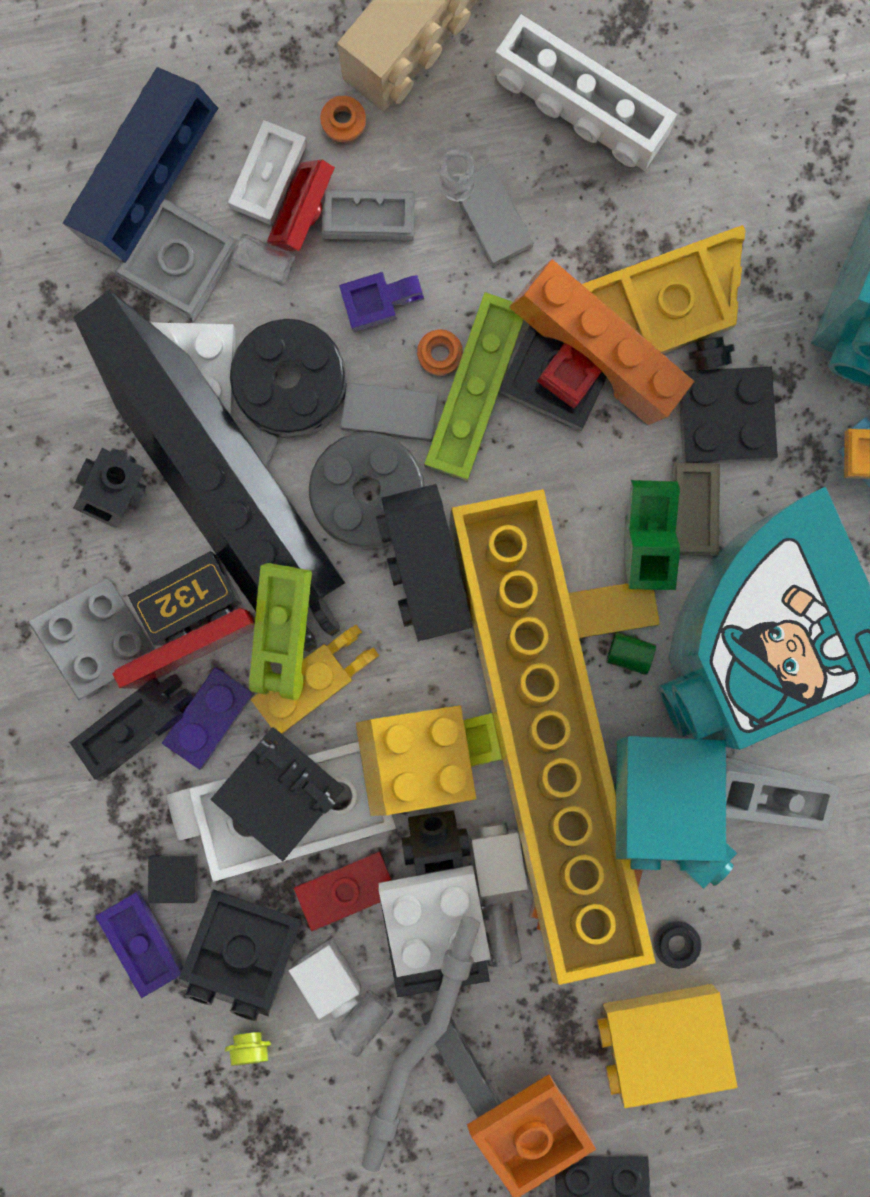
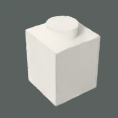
[471,822,528,897]
[289,938,362,1020]

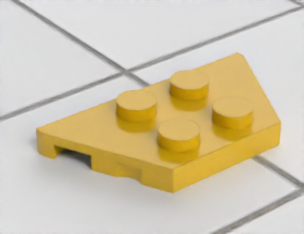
[582,225,746,354]

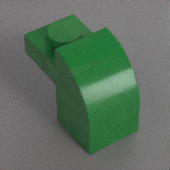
[624,480,680,590]

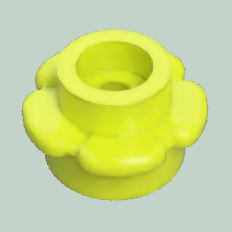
[225,1032,271,1066]

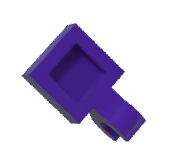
[339,272,424,332]

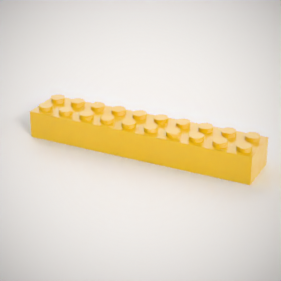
[449,489,656,985]

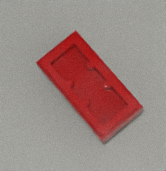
[267,159,335,252]
[537,343,602,409]
[294,850,392,932]

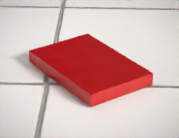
[112,608,256,689]

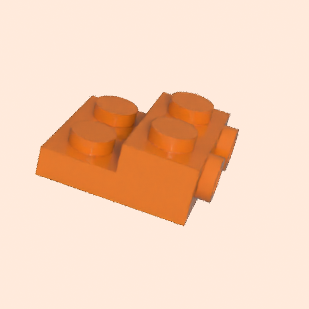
[467,1074,596,1197]

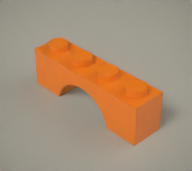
[509,259,695,425]

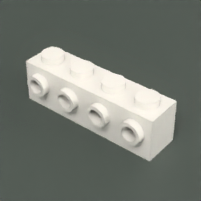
[494,14,678,171]

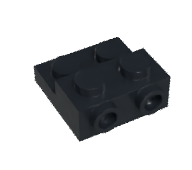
[179,889,302,1021]

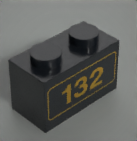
[127,551,242,646]

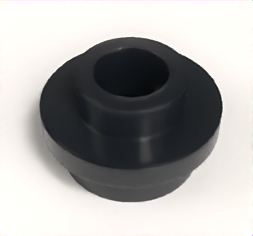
[688,336,735,370]
[654,920,701,969]

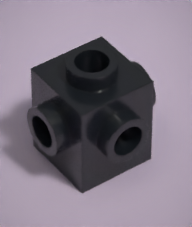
[73,448,146,528]
[401,810,471,876]

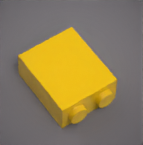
[597,984,738,1108]

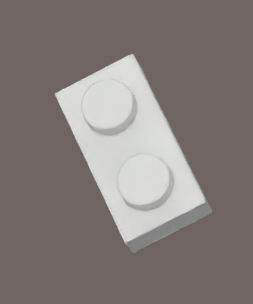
[228,120,307,225]

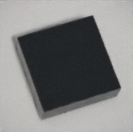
[148,854,197,903]

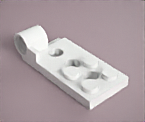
[166,741,396,882]

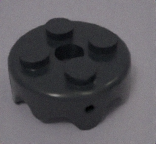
[230,318,347,437]

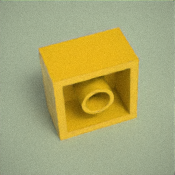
[356,705,476,816]

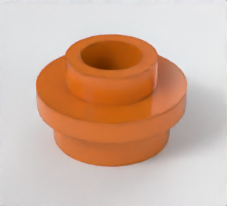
[320,96,366,142]
[417,329,463,376]

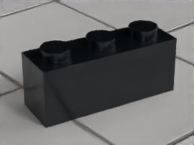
[376,484,472,642]

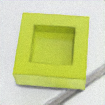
[464,713,503,768]

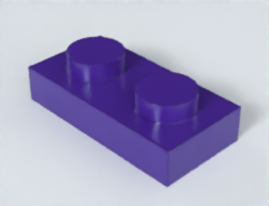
[162,667,255,770]
[95,890,183,999]

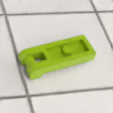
[249,563,312,700]

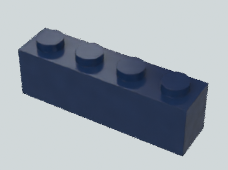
[62,67,219,263]

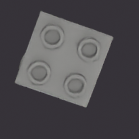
[28,578,155,701]

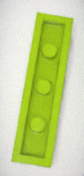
[424,292,524,482]

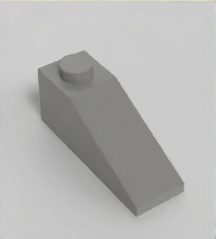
[726,758,840,831]

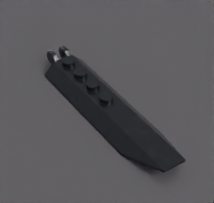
[73,290,345,652]

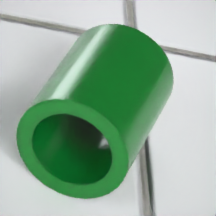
[606,632,656,675]

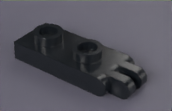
[69,674,193,781]

